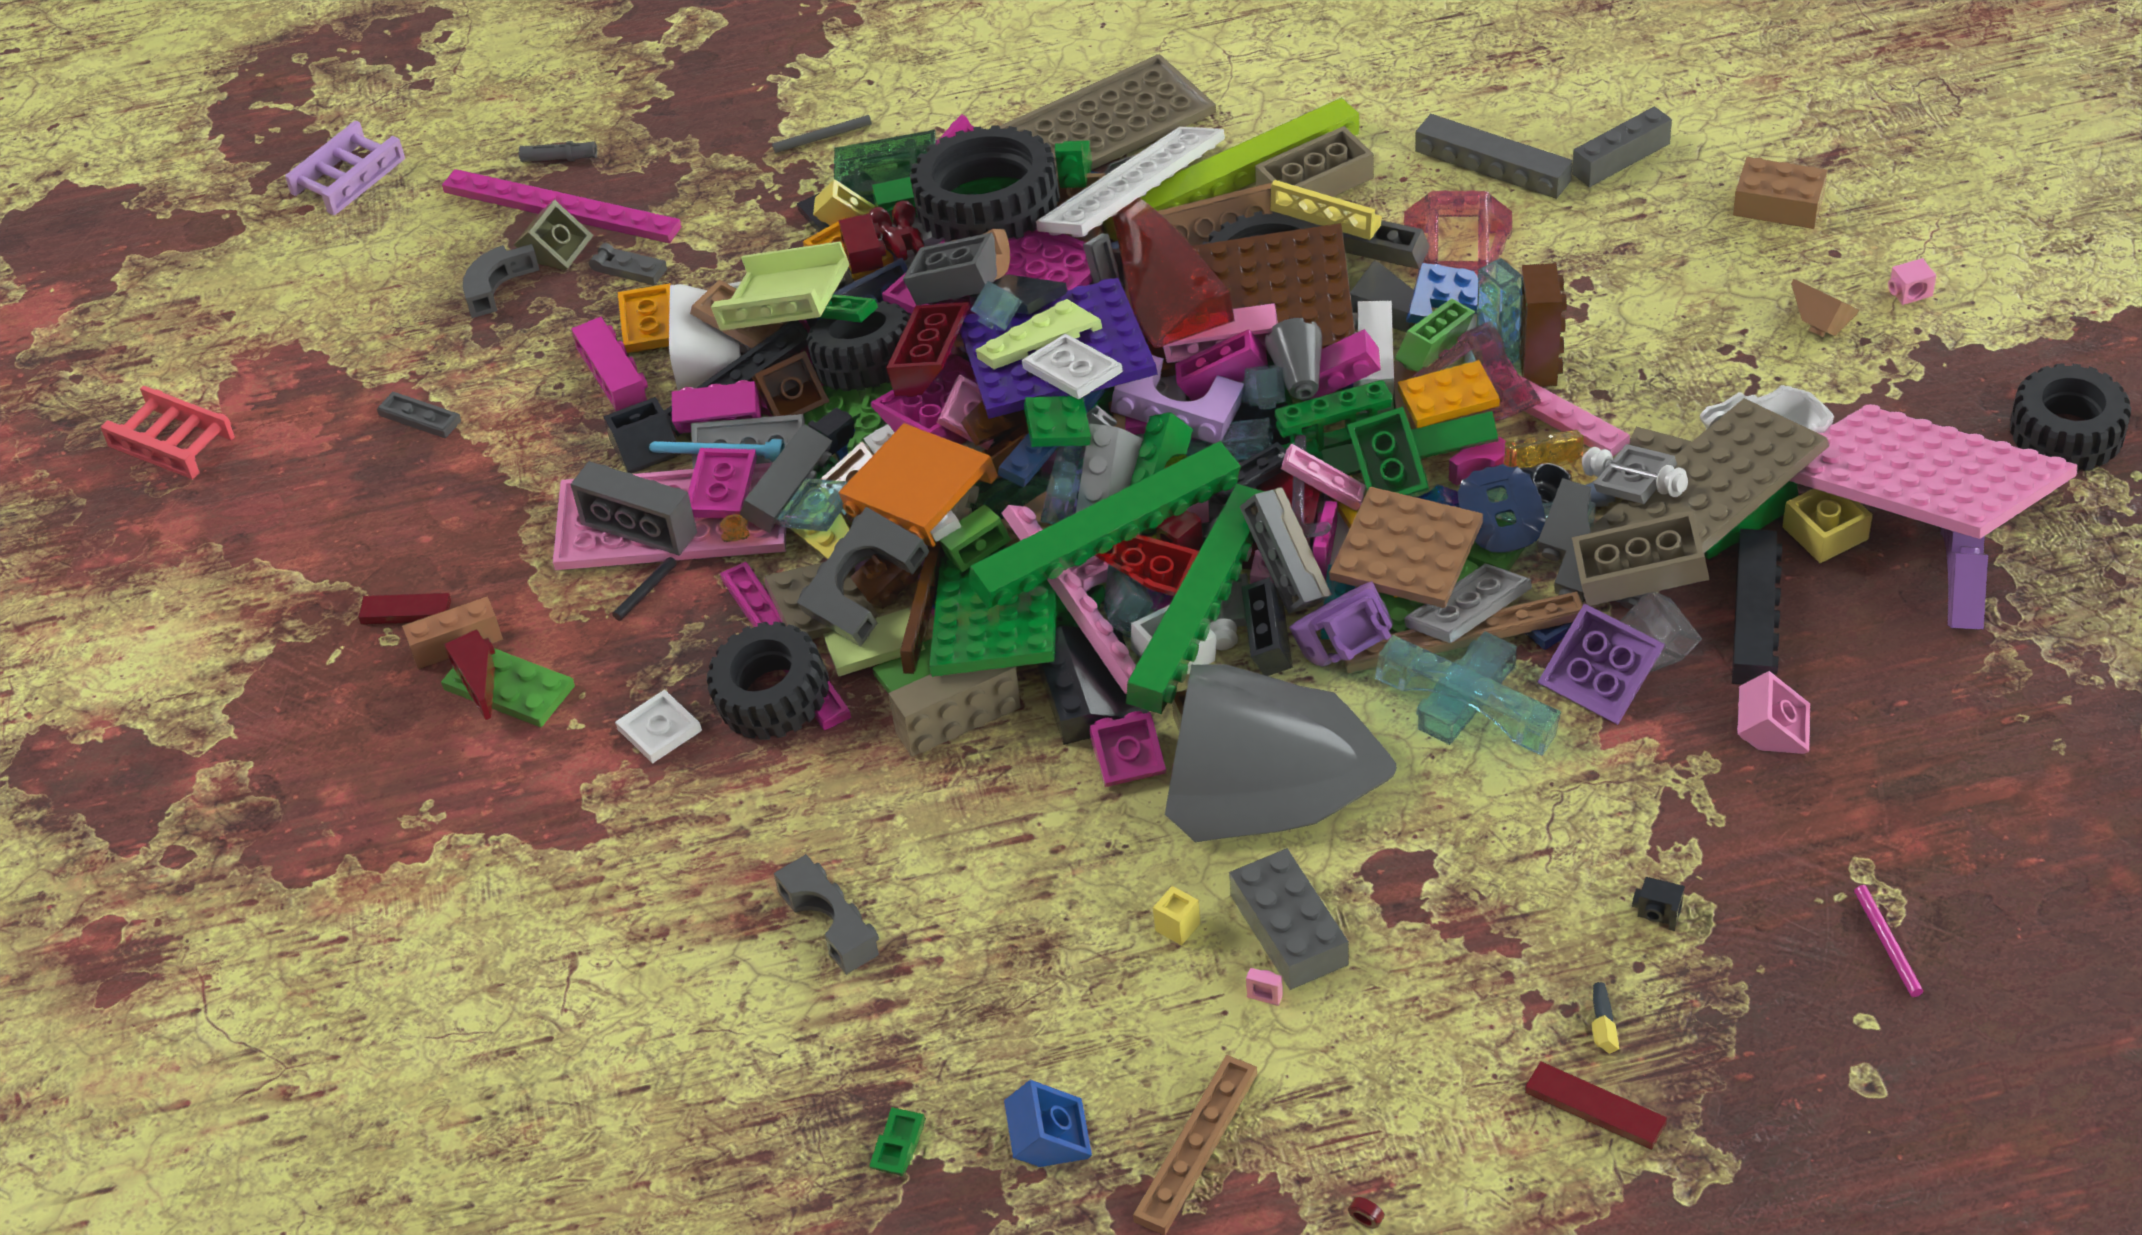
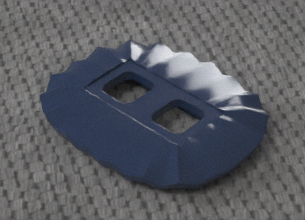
[1457,464,1546,553]

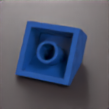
[1004,1079,1092,1167]

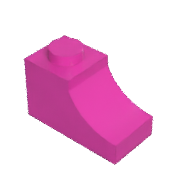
[1449,436,1515,486]

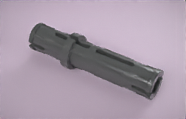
[519,141,598,162]

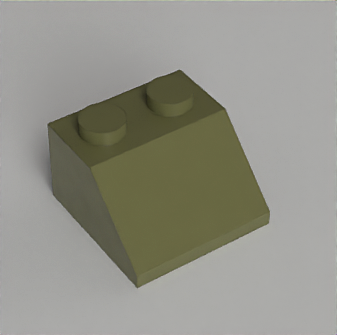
[514,200,594,270]

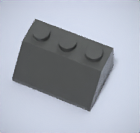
[903,232,997,305]

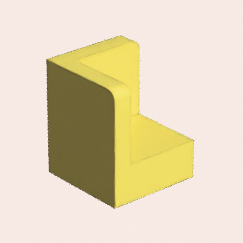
[1153,886,1200,946]

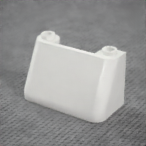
[669,284,741,391]

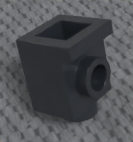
[808,407,855,455]
[1632,877,1685,931]

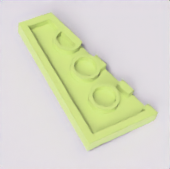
[976,299,1102,369]

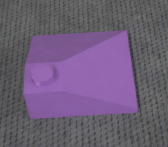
[1538,603,1665,725]

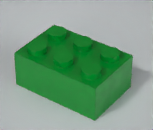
[1347,406,1432,499]

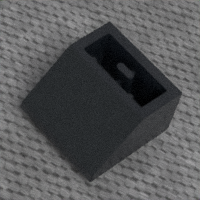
[603,397,681,474]

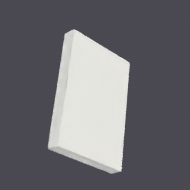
[1022,334,1123,399]

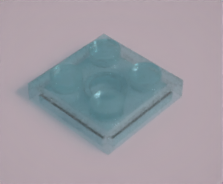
[777,478,848,532]

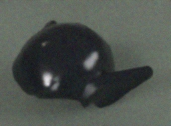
[1520,463,1572,511]

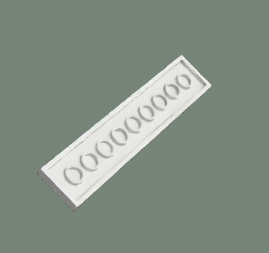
[1036,126,1225,237]

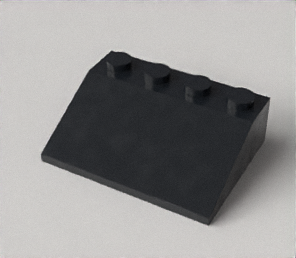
[1037,626,1150,745]

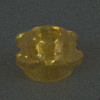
[720,514,750,542]

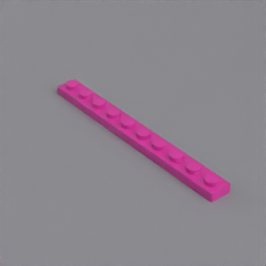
[442,169,682,244]

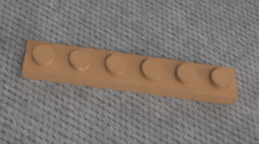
[1133,1055,1257,1235]

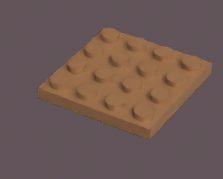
[1329,487,1483,608]

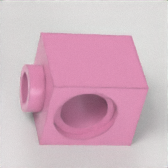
[1888,258,1936,305]

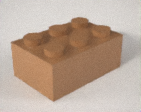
[1733,157,1828,229]

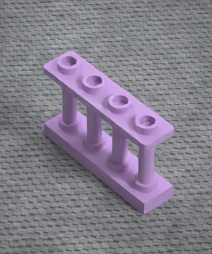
[285,120,405,216]

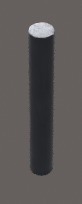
[612,557,677,621]

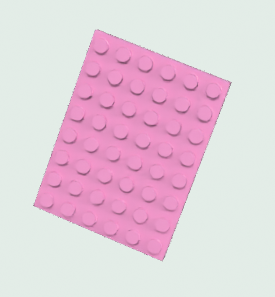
[1789,405,2077,539]

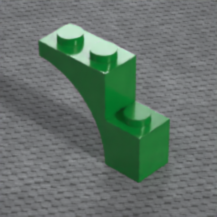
[1055,140,1092,188]

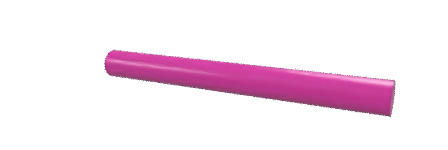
[1854,885,1923,997]

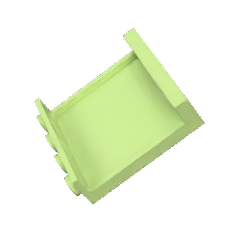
[711,241,850,331]

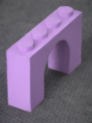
[1111,355,1244,444]

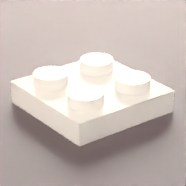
[615,690,702,763]

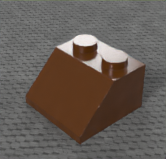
[752,351,829,417]

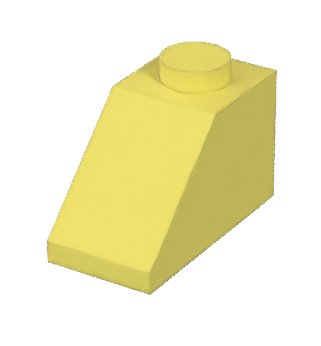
[813,179,875,226]

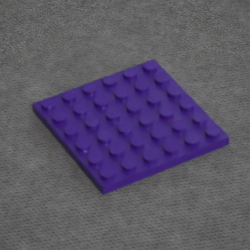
[959,278,1158,419]

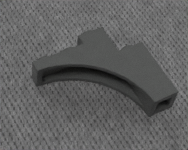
[1538,478,1650,611]

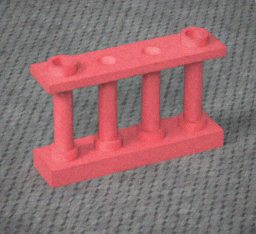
[100,385,235,480]

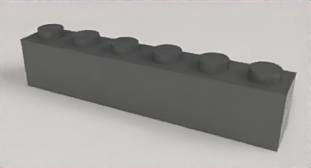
[1415,113,1573,199]

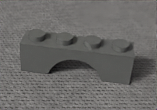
[774,854,879,975]

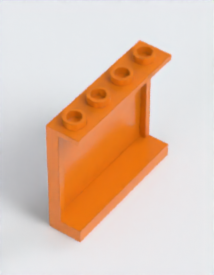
[838,423,998,547]

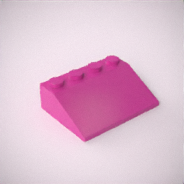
[871,354,977,445]

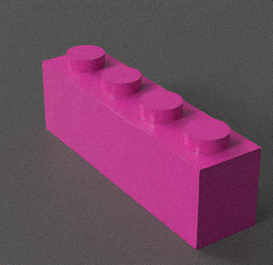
[571,317,648,411]

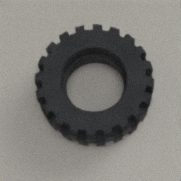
[807,301,910,391]
[2010,363,2131,471]
[706,622,829,740]

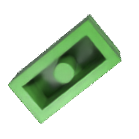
[939,504,1011,572]

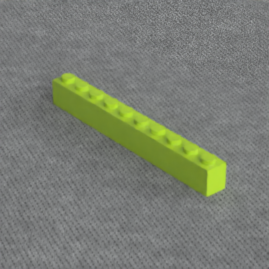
[1131,97,1359,216]

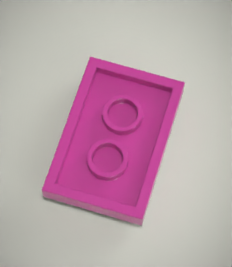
[688,448,757,519]

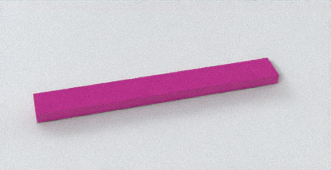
[720,562,851,730]

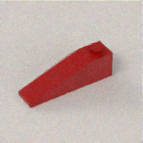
[1094,534,1199,596]

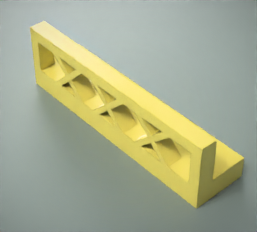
[1270,180,1382,240]

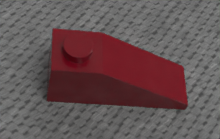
[444,629,495,720]

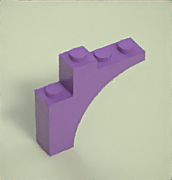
[1941,527,1988,629]

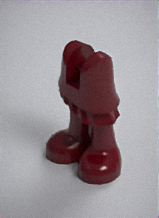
[868,201,925,261]

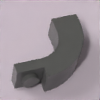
[463,244,539,318]

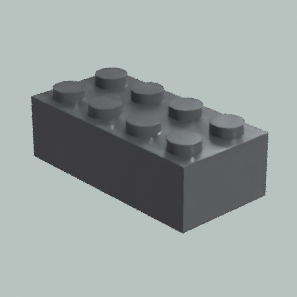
[570,461,697,556]
[1229,848,1349,990]

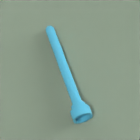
[649,439,785,462]

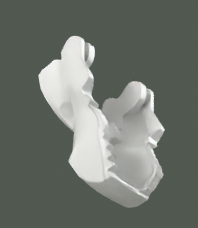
[1700,385,1834,433]

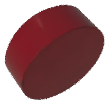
[1348,1197,1385,1229]

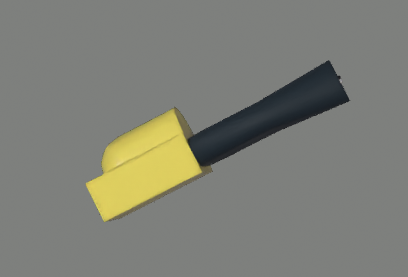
[1591,982,1619,1054]

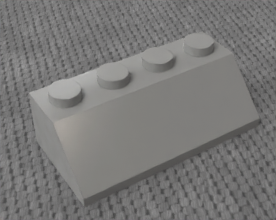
[1076,424,1143,513]

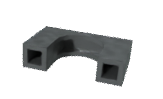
[797,507,930,647]

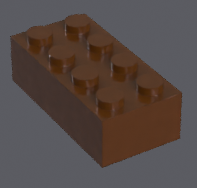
[1518,263,1567,387]

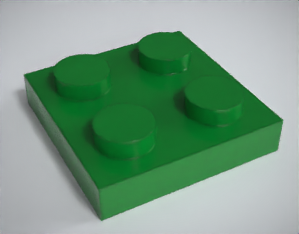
[1024,396,1091,447]

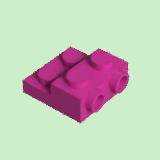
[1090,711,1166,787]

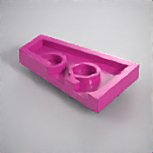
[1313,501,1338,580]

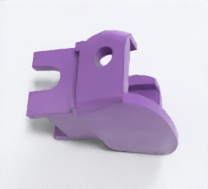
[1289,581,1393,667]

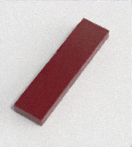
[1525,1061,1667,1150]

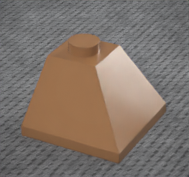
[1791,279,1859,337]

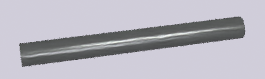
[772,115,872,153]

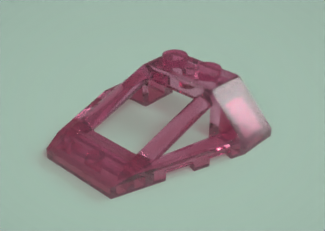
[1404,190,1512,287]
[1410,321,1541,426]

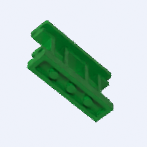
[1275,380,1393,462]

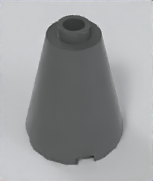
[1265,318,1322,400]

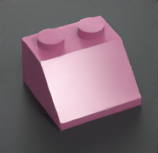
[1737,671,1810,754]

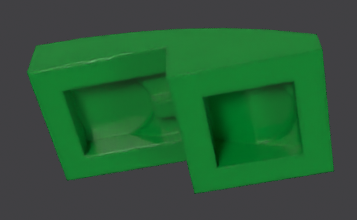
[869,1107,926,1176]

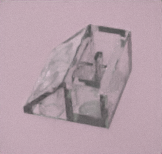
[1620,592,1702,673]

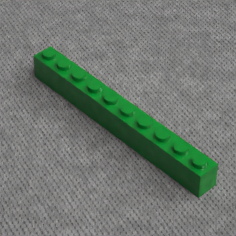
[969,441,1241,609]
[1126,484,1264,714]

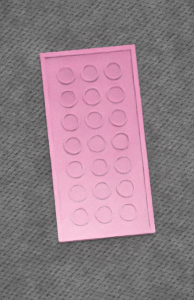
[553,463,786,570]

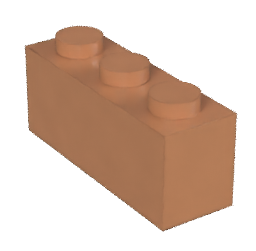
[402,596,503,669]

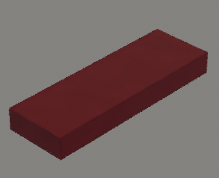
[358,593,451,624]

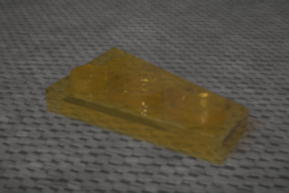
[1504,430,1584,468]

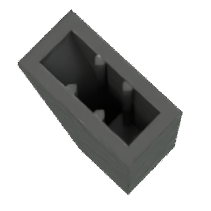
[1350,261,1415,333]

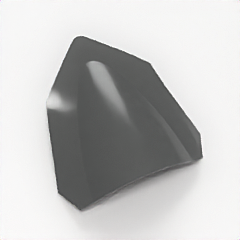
[1165,664,1397,842]

